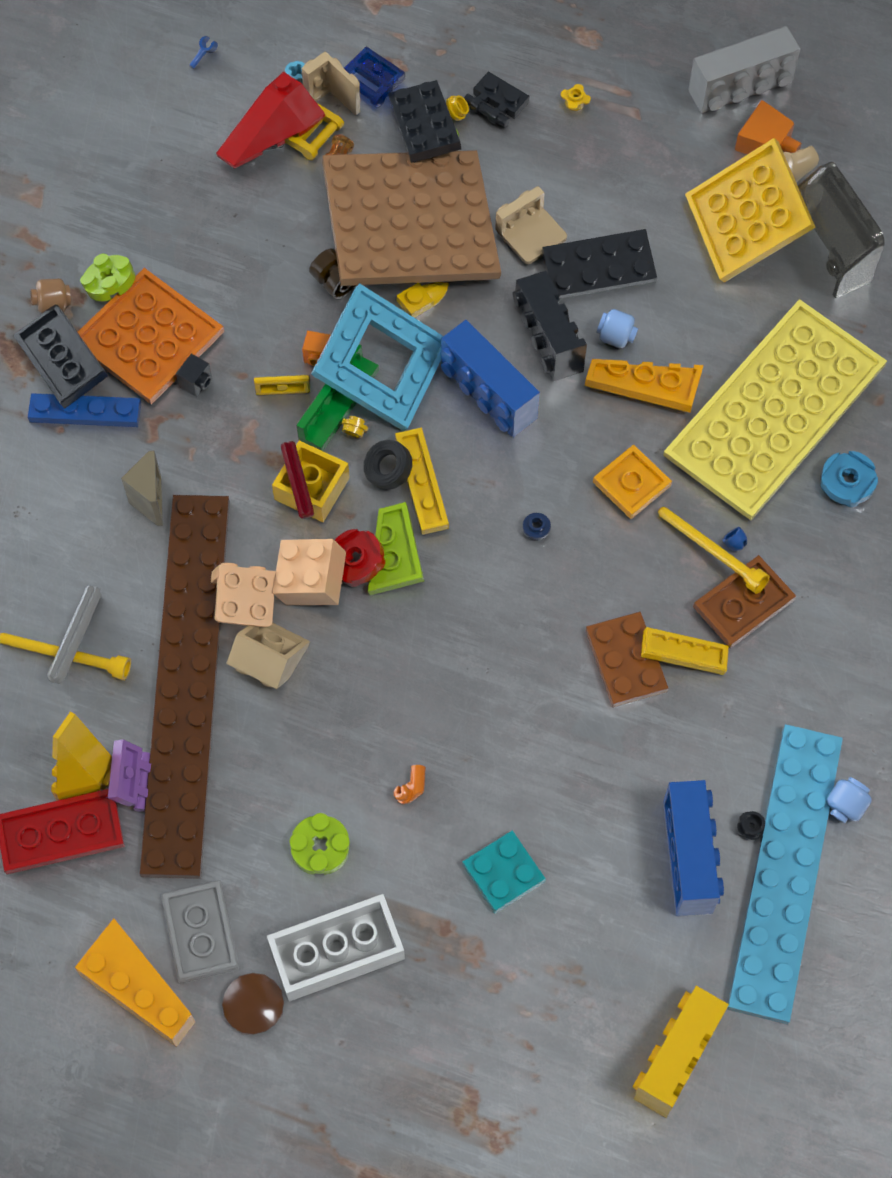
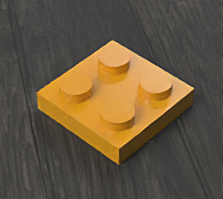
[593,444,672,519]

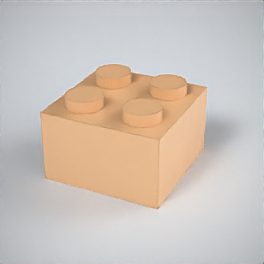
[272,539,346,606]

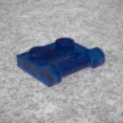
[344,46,405,108]

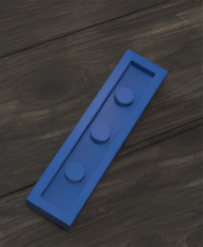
[28,393,141,428]

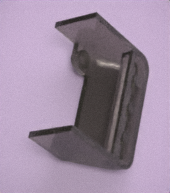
[798,162,885,298]

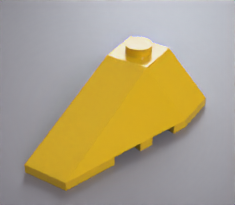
[51,711,112,801]

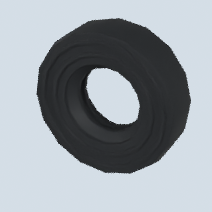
[364,439,412,490]

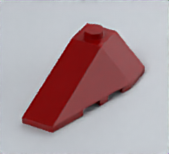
[216,72,325,169]

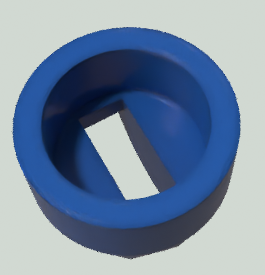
[722,527,747,551]

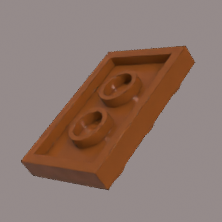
[693,555,796,649]
[586,611,669,708]

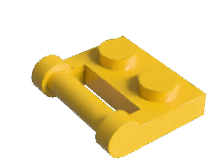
[285,103,344,161]

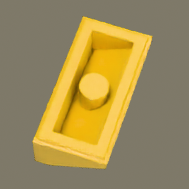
[254,375,310,395]

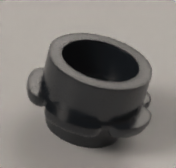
[737,811,765,840]

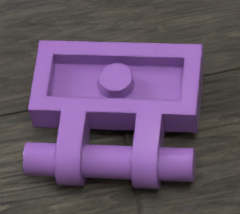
[108,739,151,812]

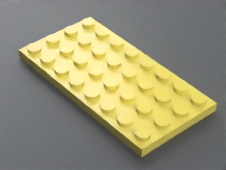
[663,299,887,521]

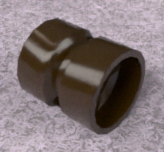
[309,248,356,299]

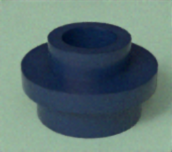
[523,513,551,540]

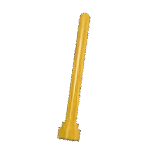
[658,507,770,594]
[0,633,131,680]

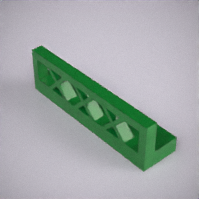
[296,344,379,451]

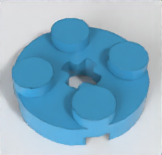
[820,451,878,507]

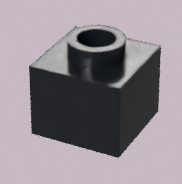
[176,353,212,397]

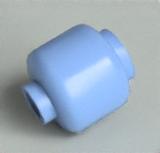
[596,309,638,349]
[827,777,872,823]

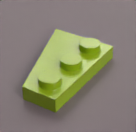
[368,502,425,596]

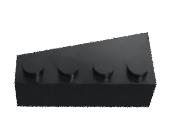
[513,271,587,382]

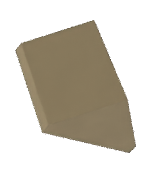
[121,450,163,526]

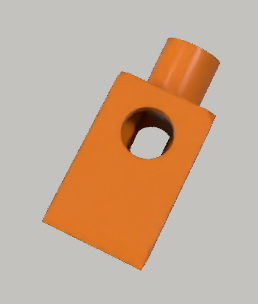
[735,100,802,155]

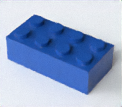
[441,320,540,438]
[663,780,724,916]

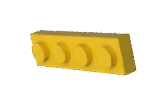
[395,427,449,535]

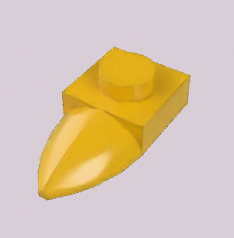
[397,282,449,318]

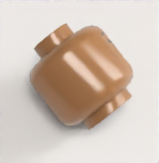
[30,278,71,314]

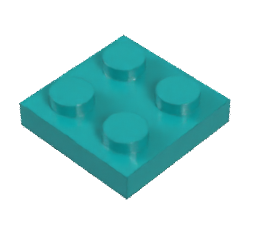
[462,830,546,914]

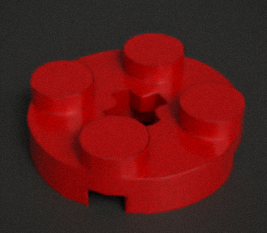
[335,529,386,587]

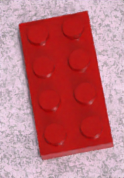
[0,789,125,875]

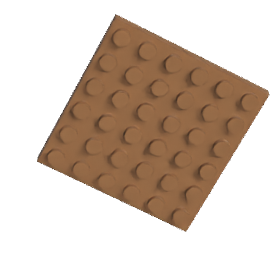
[322,150,501,286]

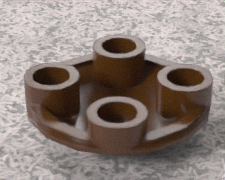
[222,973,284,1035]

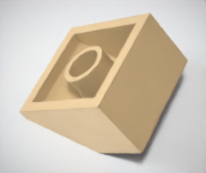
[226,622,310,689]

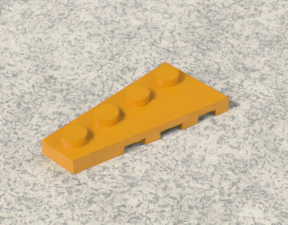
[584,359,704,413]

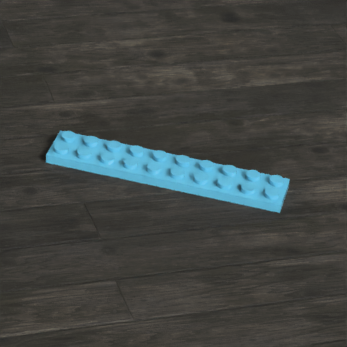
[727,724,843,1025]

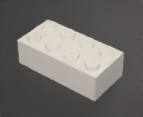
[267,894,405,1002]

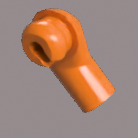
[394,765,426,804]

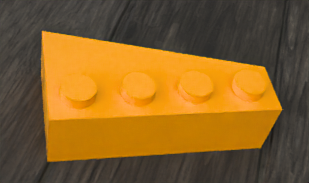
[75,918,195,1047]

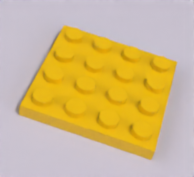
[685,138,816,283]

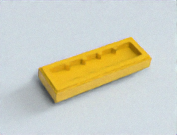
[641,627,729,675]

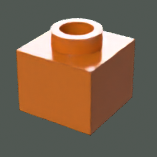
[302,330,331,367]

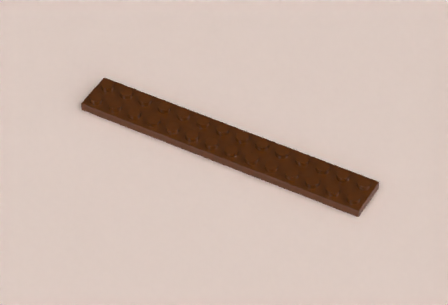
[140,495,230,879]

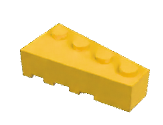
[632,985,729,1118]

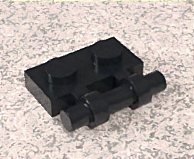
[464,71,530,127]

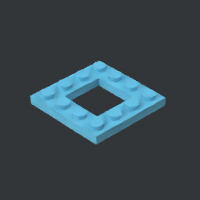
[311,283,443,431]

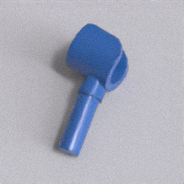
[189,36,218,69]

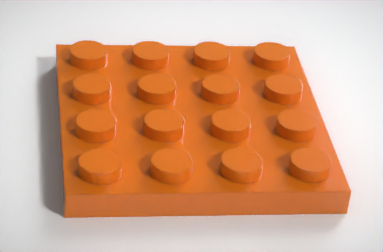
[78,268,225,405]

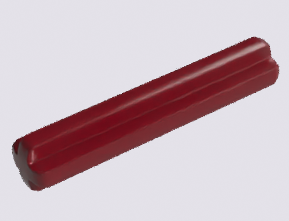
[281,441,314,519]

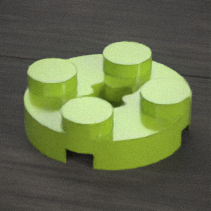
[80,253,135,301]
[289,813,350,875]

